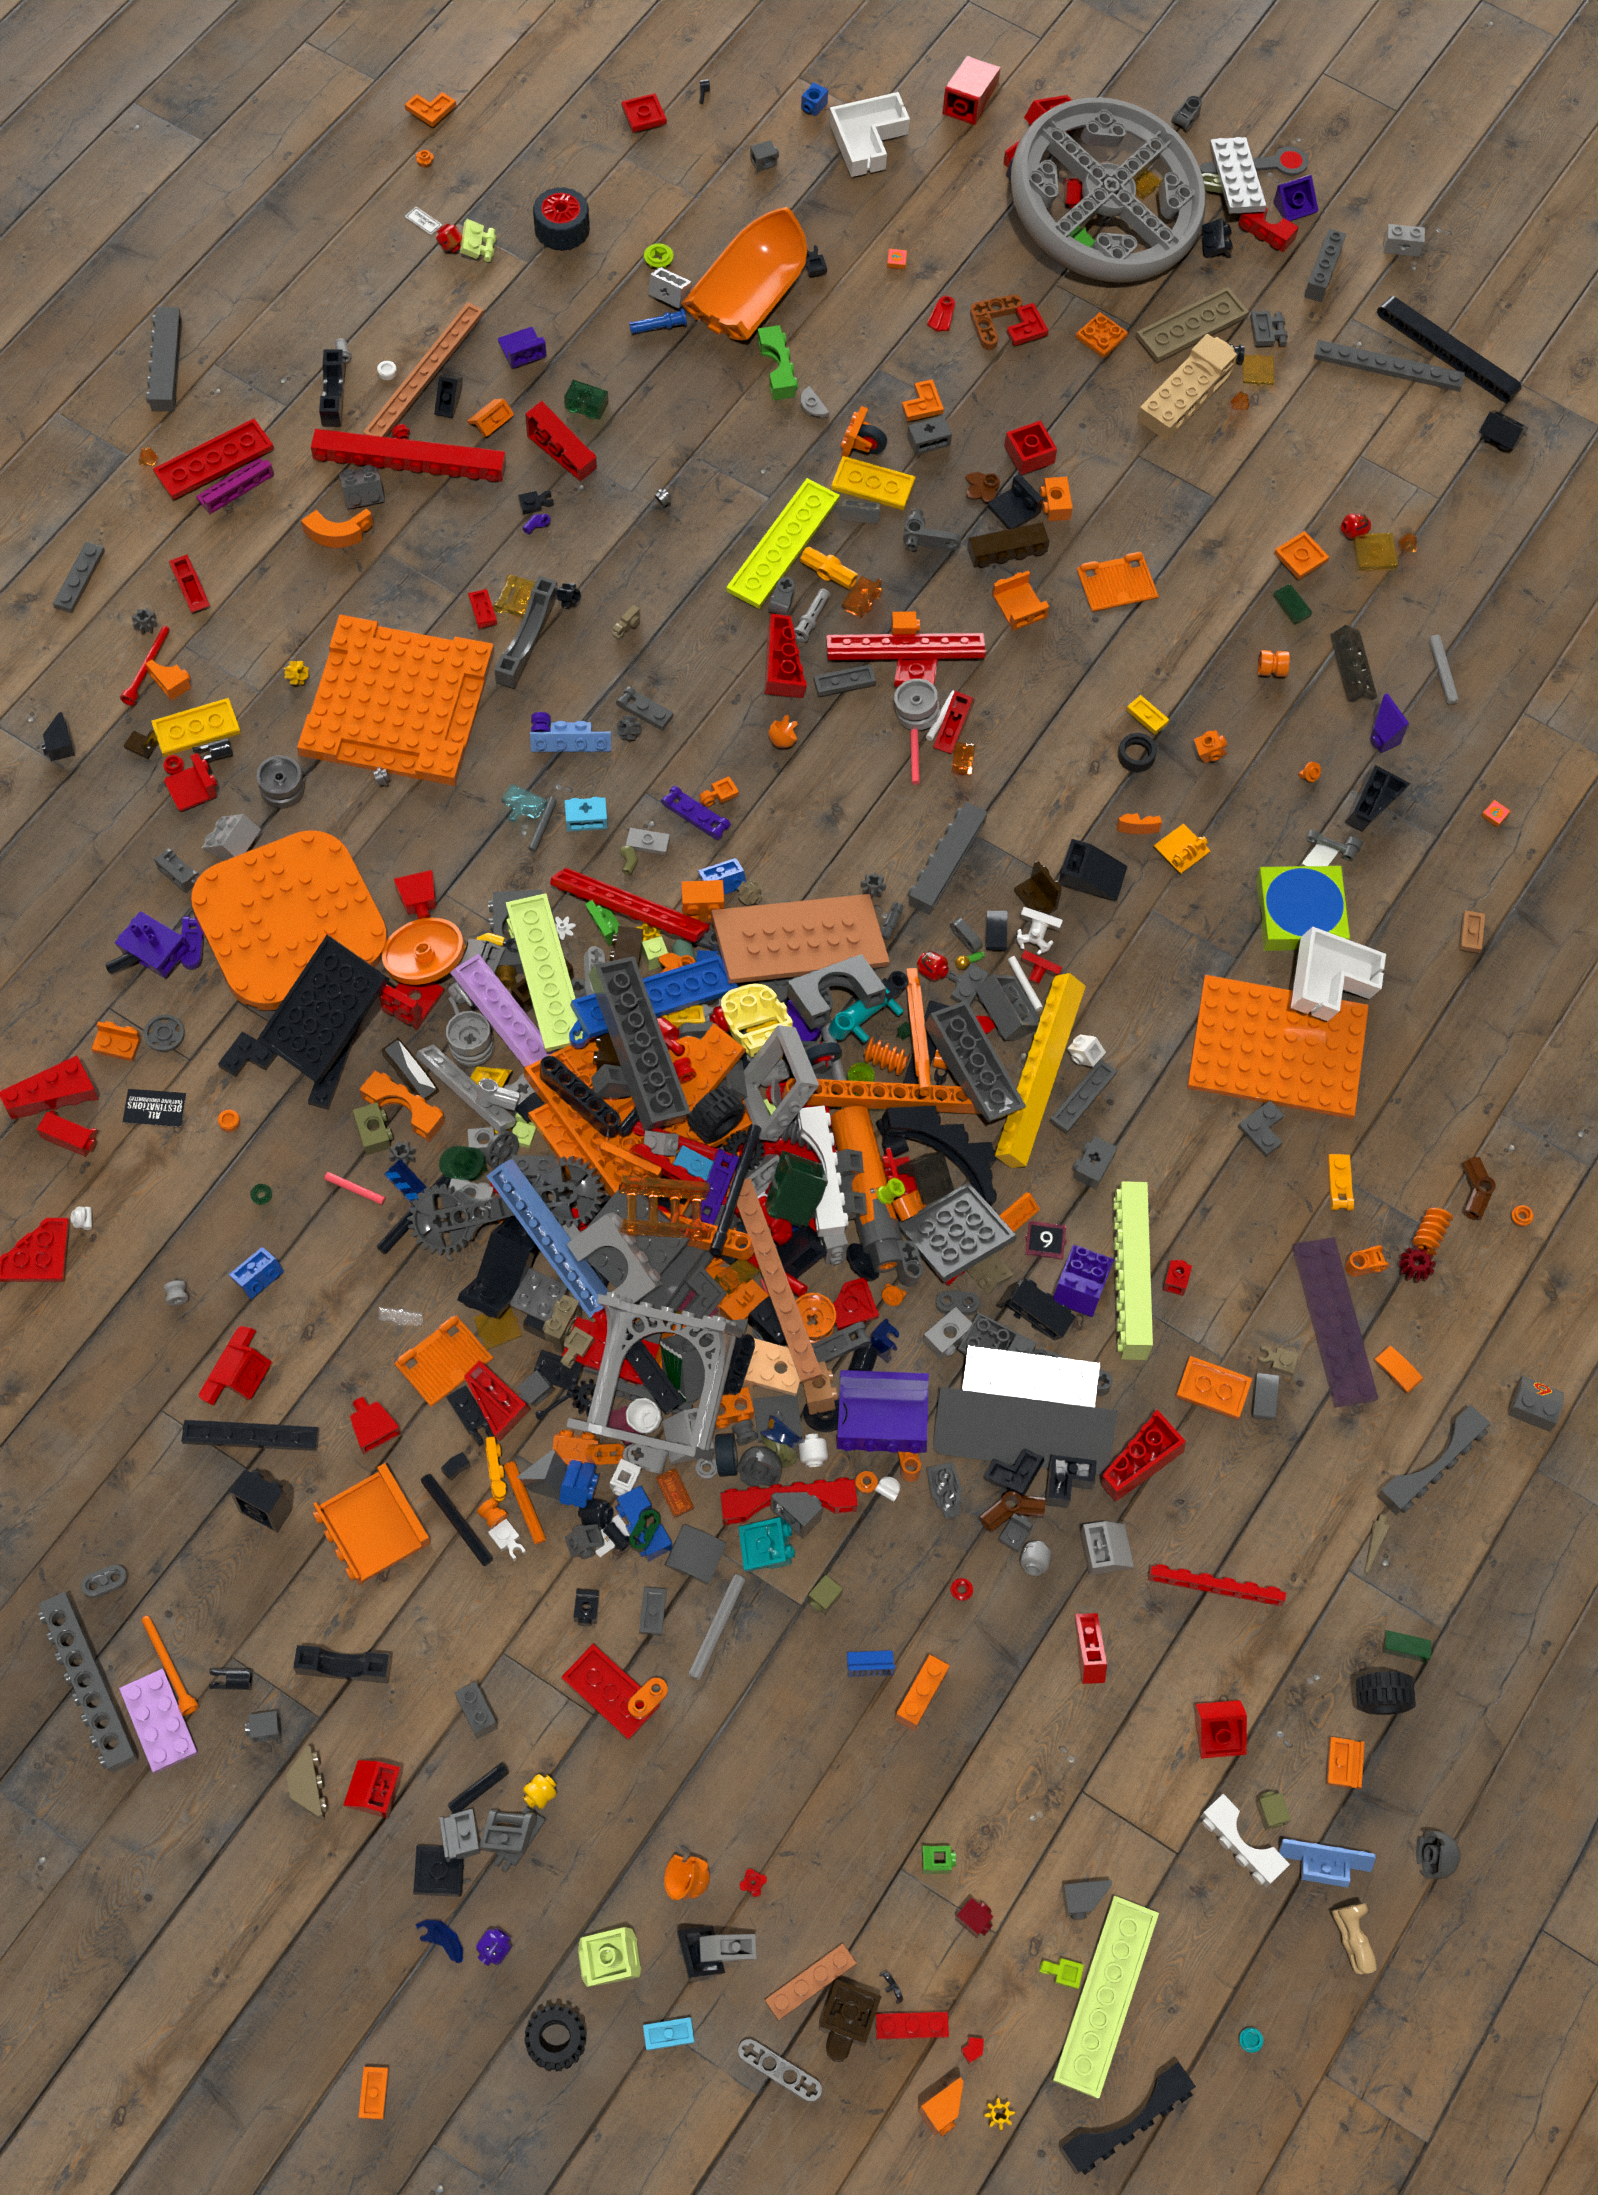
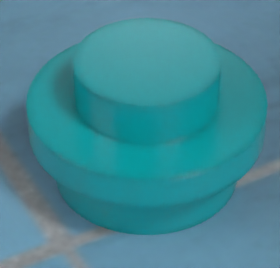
[1239,2028,1263,2053]

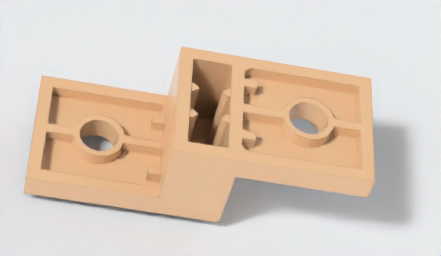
[742,1338,800,1396]

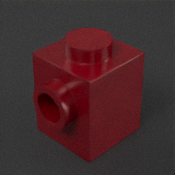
[955,1897,994,1939]

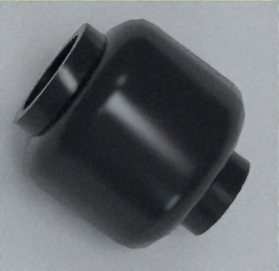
[578,1498,613,1530]

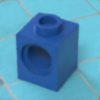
[801,82,828,116]

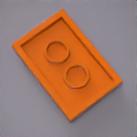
[1176,1356,1253,1420]

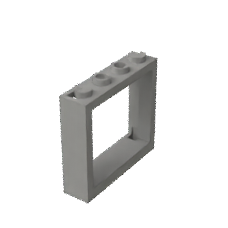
[743,1025,819,1141]

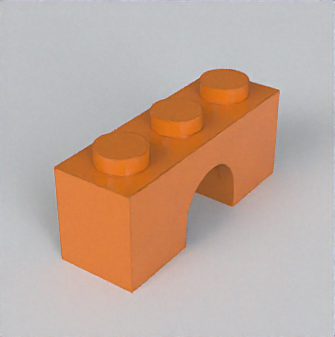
[895,1654,950,1731]

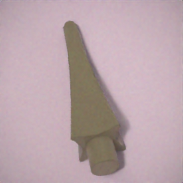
[1365,1514,1391,1574]

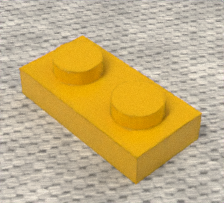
[1126,695,1169,735]

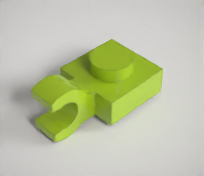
[1039,1958,1084,1990]

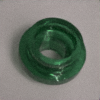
[896,1022,911,1040]
[250,1184,272,1205]

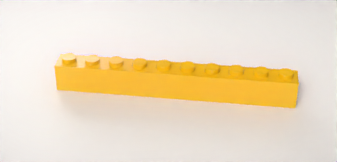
[995,973,1086,1168]

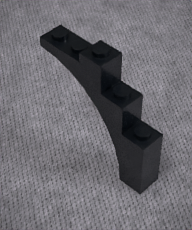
[882,1106,997,1206]

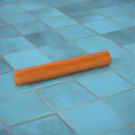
[504,1461,546,1545]

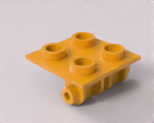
[1154,823,1211,874]

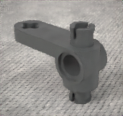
[903,508,962,551]

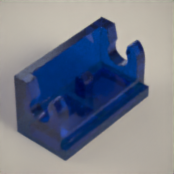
[870,1318,899,1363]

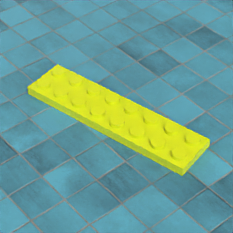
[726,478,840,609]

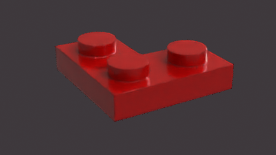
[1007,303,1049,346]

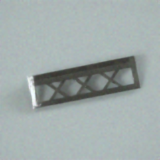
[1330,625,1377,702]

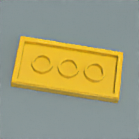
[831,456,916,510]
[151,698,241,757]

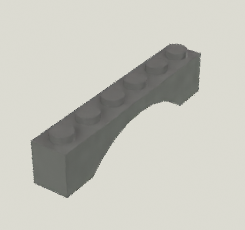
[494,576,558,688]
[1377,1405,1490,1515]

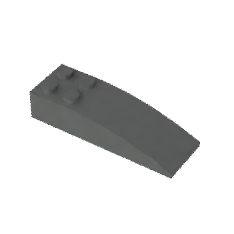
[924,1000,1026,1122]

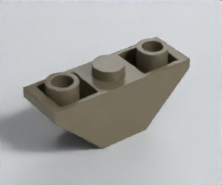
[286,1746,327,1820]

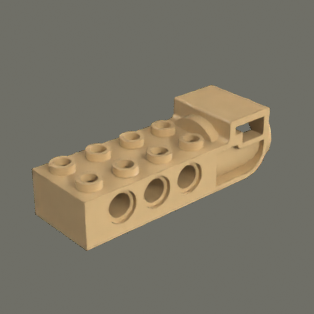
[1138,334,1237,441]

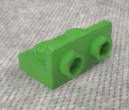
[585,900,620,946]

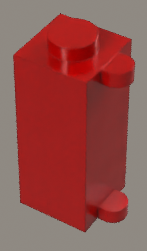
[36,1110,98,1157]

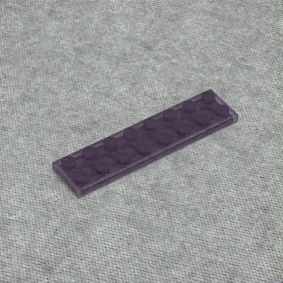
[1292,1237,1378,1408]

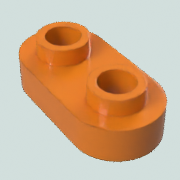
[628,1678,668,1719]

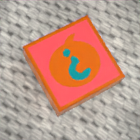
[887,249,907,269]
[1482,800,1511,828]

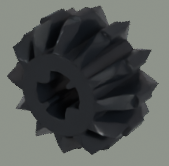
[571,1379,596,1417]

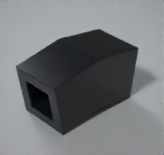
[441,1452,470,1481]

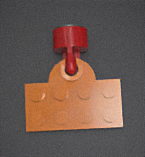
[657,1017,747,1112]

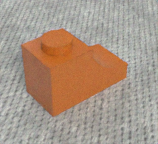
[145,660,191,701]

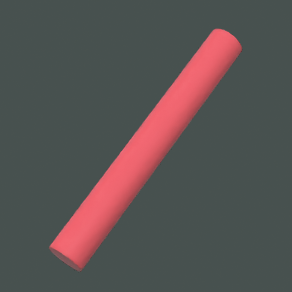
[910,729,920,785]
[324,1172,386,1205]

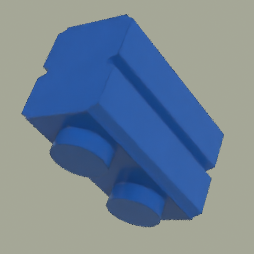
[559,1460,599,1508]

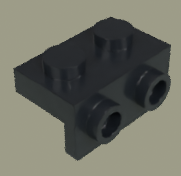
[1202,218,1233,258]

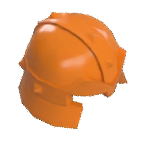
[664,1855,710,1900]

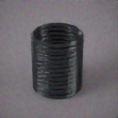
[848,1345,879,1371]

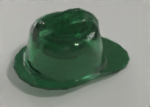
[439,1146,488,1181]

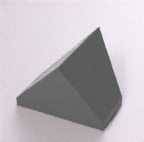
[517,1449,566,1500]

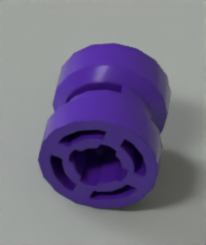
[531,712,551,732]

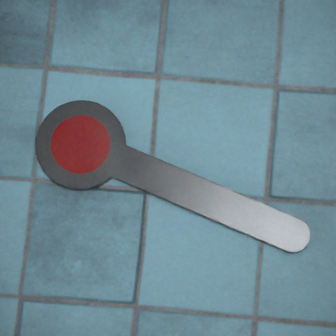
[1200,147,1308,176]

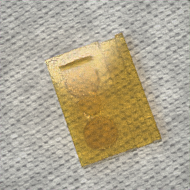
[1134,169,1162,200]

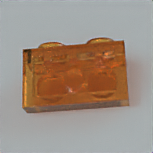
[841,576,883,618]

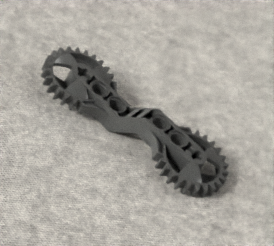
[407,1156,606,1255]

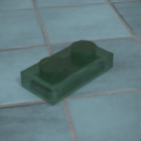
[1273,584,1312,624]

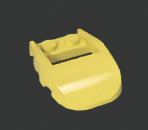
[721,984,793,1058]

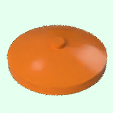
[382,918,465,985]

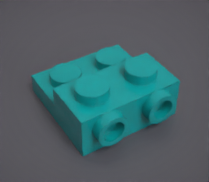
[738,1517,795,1572]

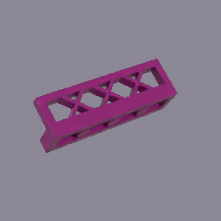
[196,458,274,515]

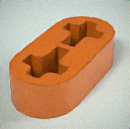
[585,1443,624,1465]

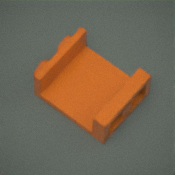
[992,571,1049,631]

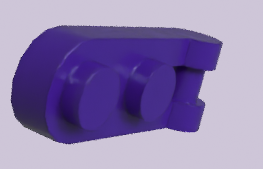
[180,916,204,969]

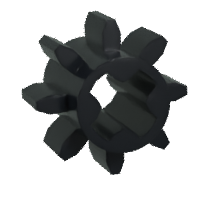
[556,583,581,607]

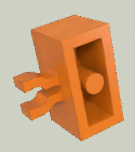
[720,1279,769,1320]

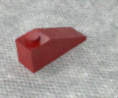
[933,691,975,754]
[1075,1613,1107,1684]

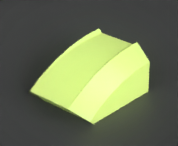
[578,1927,642,1987]

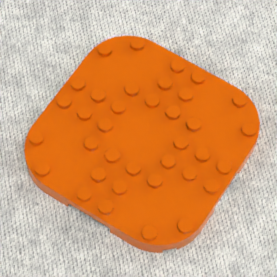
[191,830,387,1010]

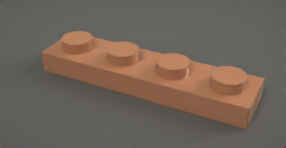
[765,1944,857,2021]

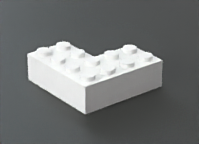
[829,92,910,177]
[1291,927,1386,1021]

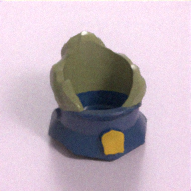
[760,1415,805,1467]

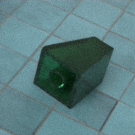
[765,1151,828,1227]

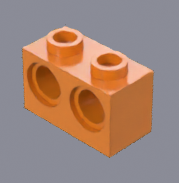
[715,1387,754,1429]

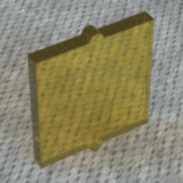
[1242,354,1274,386]
[473,1306,522,1350]

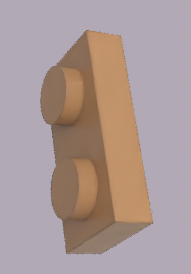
[1460,910,1485,953]

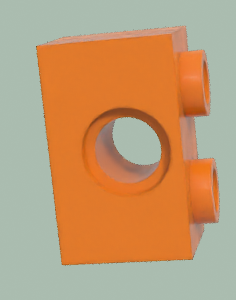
[1040,477,1073,521]

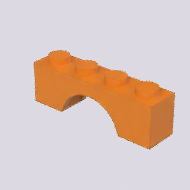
[359,1071,445,1142]

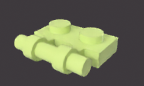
[460,219,496,262]

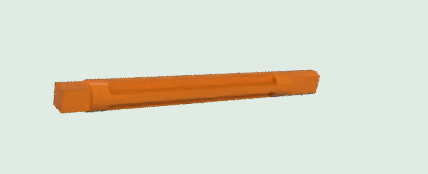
[906,968,931,1096]

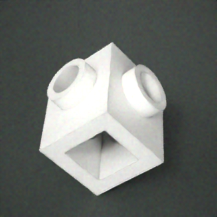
[1067,1034,1106,1067]

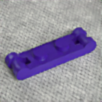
[661,786,731,840]
[691,1148,739,1225]

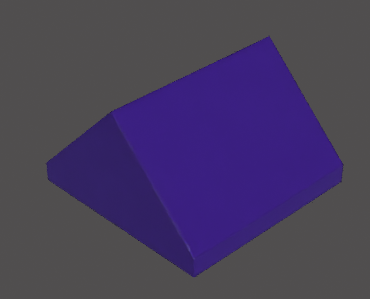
[1273,175,1319,221]

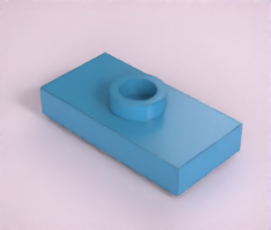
[672,1145,713,1181]

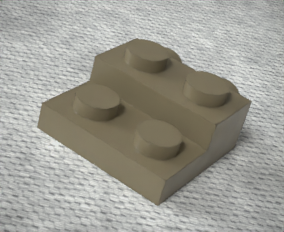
[543,1294,582,1354]

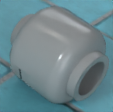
[1020,1541,1052,1576]

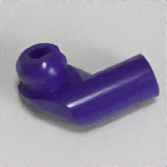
[522,514,551,534]

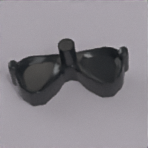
[879,1971,903,2004]

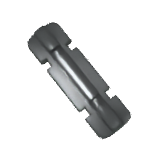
[881,902,903,940]

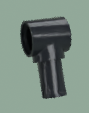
[876,1118,909,1158]

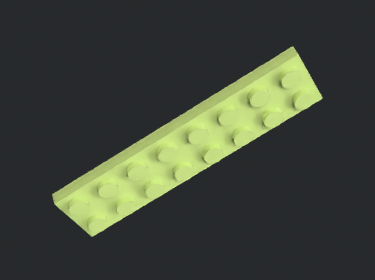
[506,893,583,1052]
[1053,1896,1159,2099]

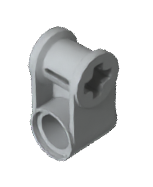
[622,1444,668,1474]

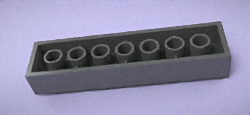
[588,956,691,1131]

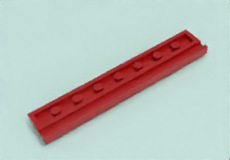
[826,633,986,660]
[550,867,710,942]

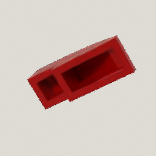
[169,554,210,613]

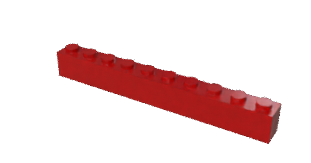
[311,429,506,482]

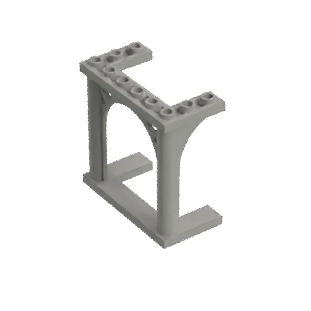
[566,1292,743,1461]

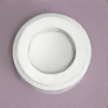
[377,361,397,380]

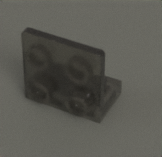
[897,1151,954,1205]

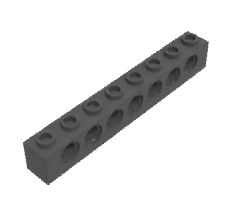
[38,1592,138,1773]

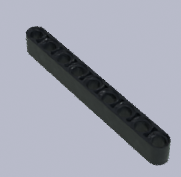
[1377,296,1522,403]

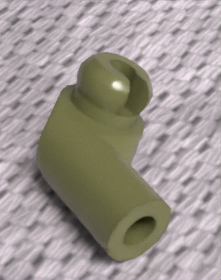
[620,845,638,875]

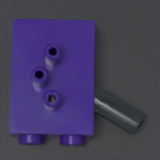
[105,911,190,978]

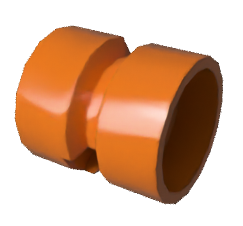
[1258,650,1290,677]

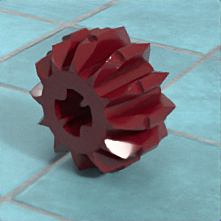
[1398,1245,1436,1283]

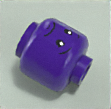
[476,1928,512,1966]

